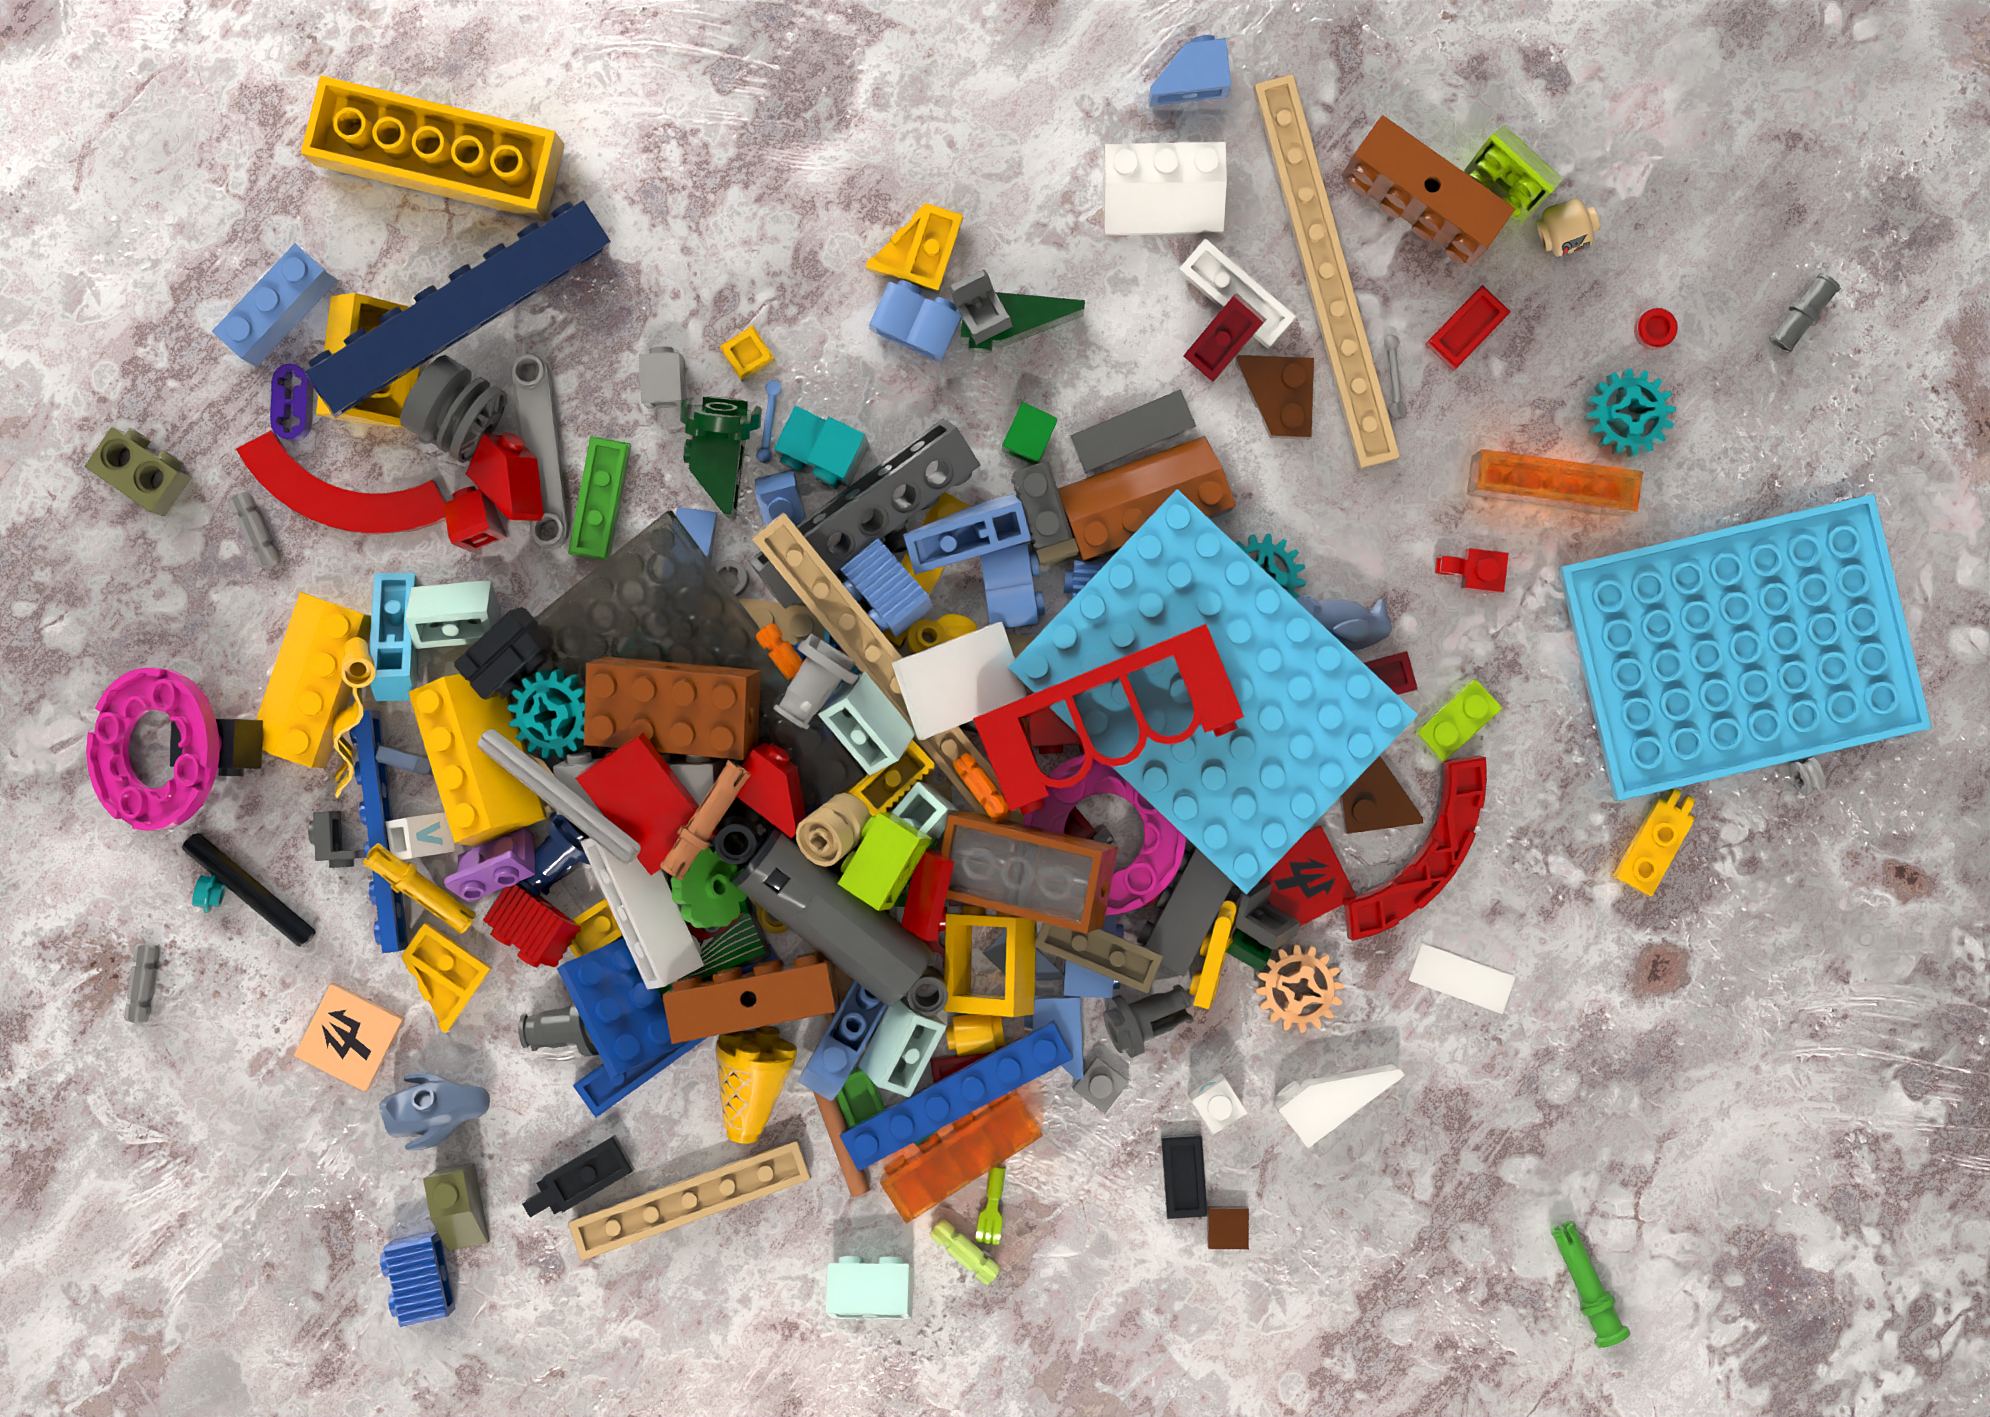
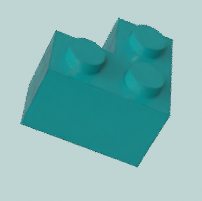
[774,405,870,490]

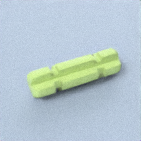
[930,1219,1000,1285]

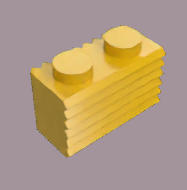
[849,740,934,817]

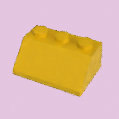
[316,293,419,429]

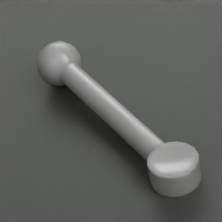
[1384,335,1406,418]

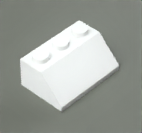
[1103,142,1227,236]

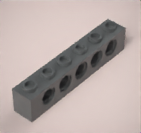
[748,418,981,609]

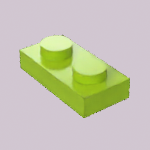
[1414,679,1503,762]

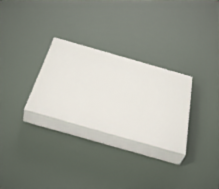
[891,622,1027,740]

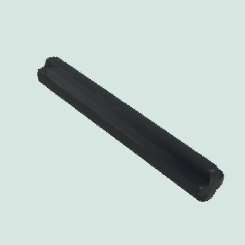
[182,833,316,947]

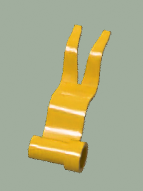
[332,637,375,798]

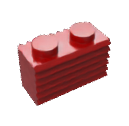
[483,882,581,968]

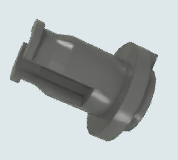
[1103,984,1194,1058]
[518,1001,599,1057]

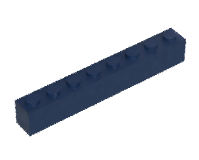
[305,200,611,418]

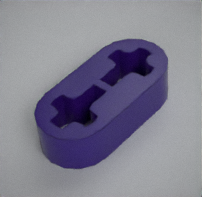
[270,363,313,442]

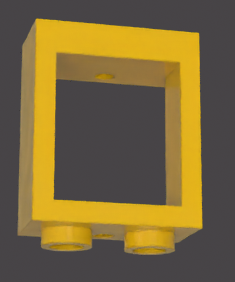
[944,905,1036,1017]

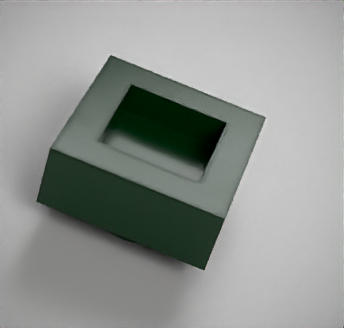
[1225,927,1272,972]

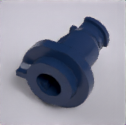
[519,812,591,897]

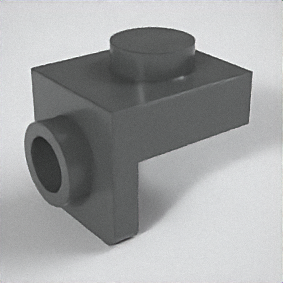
[949,269,1013,345]
[308,811,365,868]
[1235,881,1300,950]

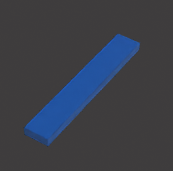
[573,943,785,1118]

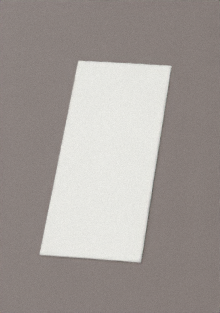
[1409,943,1516,1014]

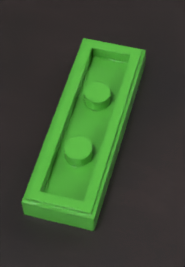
[568,436,631,562]

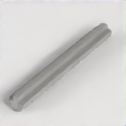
[477,729,641,864]

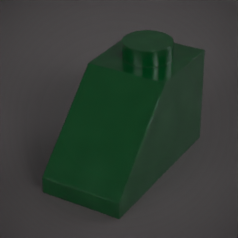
[683,431,746,519]

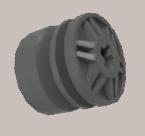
[400,355,507,463]

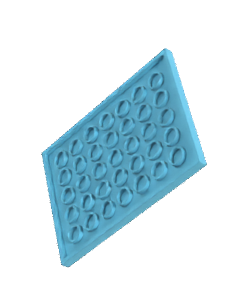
[1008,489,1418,894]
[1558,494,1932,801]

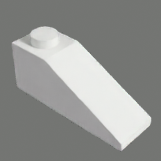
[1274,1064,1405,1149]

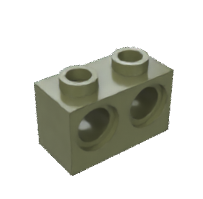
[84,427,192,516]

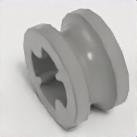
[711,560,749,597]
[1790,756,1826,796]

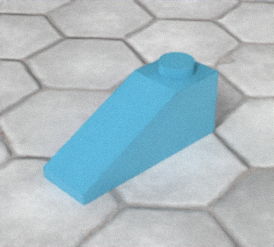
[369,573,418,701]

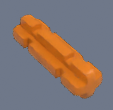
[755,623,803,681]
[953,753,1011,823]

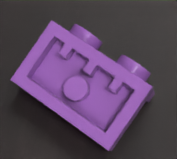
[445,827,535,902]

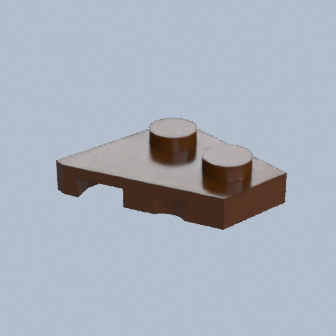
[1236,355,1314,440]
[1339,755,1424,834]

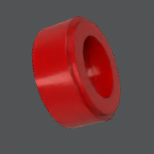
[1634,308,1678,350]

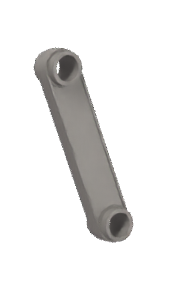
[511,354,569,549]

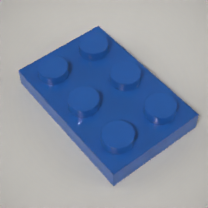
[557,938,684,1079]

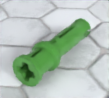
[1550,1221,1631,1348]

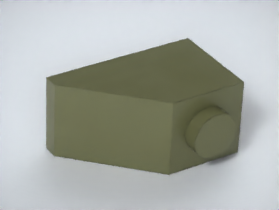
[423,1163,490,1251]

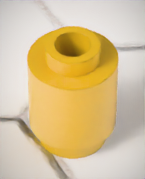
[946,1014,1005,1057]

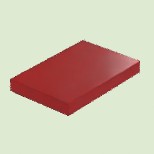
[575,732,717,876]

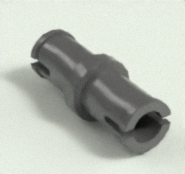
[1769,273,1841,353]

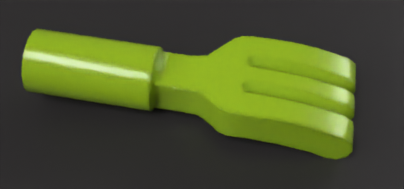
[975,1164,1006,1245]

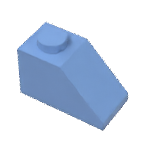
[1148,35,1231,107]
[1024,994,1084,1079]

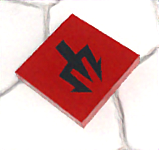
[1259,825,1356,927]

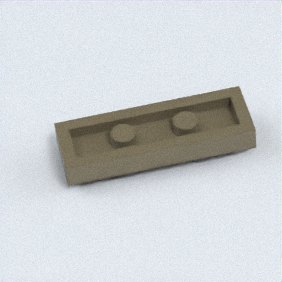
[1034,923,1163,994]

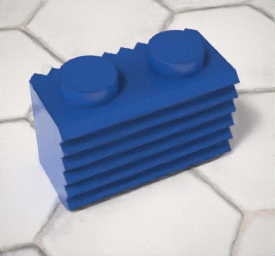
[380,1230,456,1327]

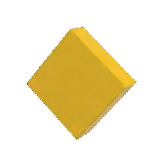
[719,325,775,382]

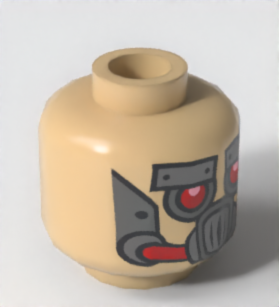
[1537,198,1600,258]

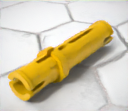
[362,843,476,934]

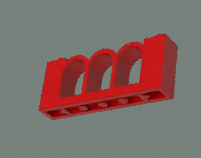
[973,624,1244,816]

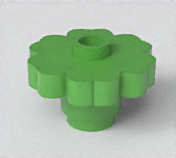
[671,846,747,928]

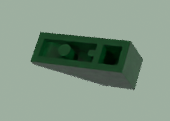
[960,292,1085,353]

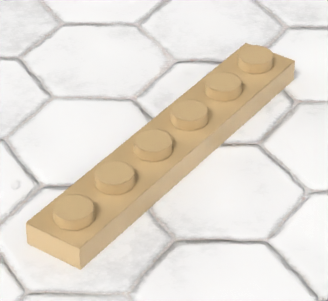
[568,1139,812,1261]

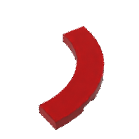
[236,430,446,535]
[1343,755,1487,941]

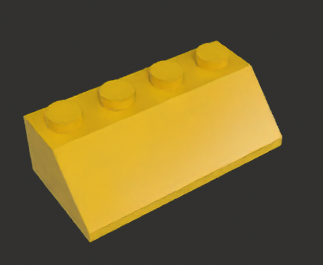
[256,592,372,768]
[408,674,547,847]

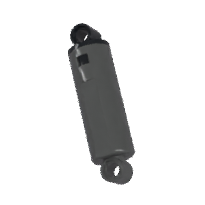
[715,815,948,1016]

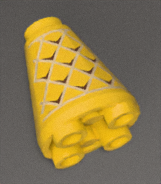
[715,1026,797,1144]

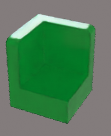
[1002,402,1057,465]

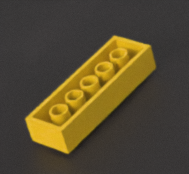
[300,75,565,221]

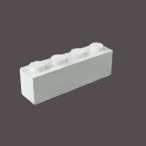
[580,837,704,990]

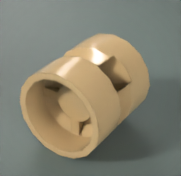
[796,793,871,866]

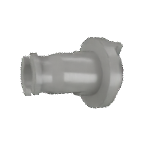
[773,633,858,730]

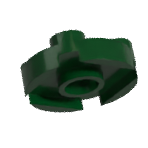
[680,396,762,440]

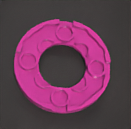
[86,668,222,831]
[1023,754,1186,915]

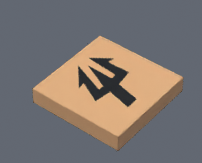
[294,983,406,1092]

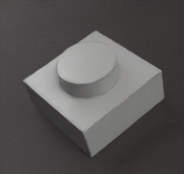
[1072,1056,1129,1114]

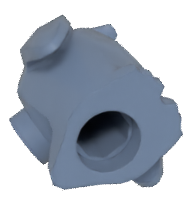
[1297,595,1392,651]
[379,1073,490,1151]

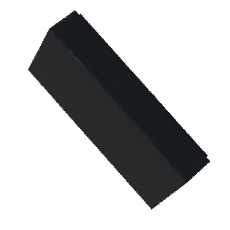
[1161,1133,1208,1219]

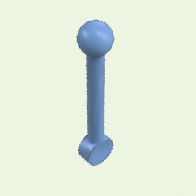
[756,380,782,463]

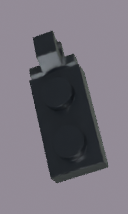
[522,1135,635,1218]

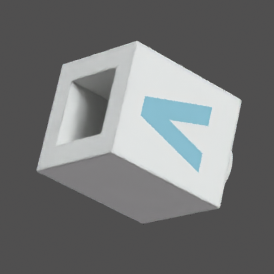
[385,812,455,860]
[1188,1073,1248,1135]

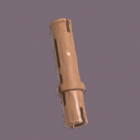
[660,760,751,880]

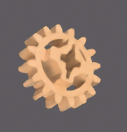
[1254,943,1344,1033]

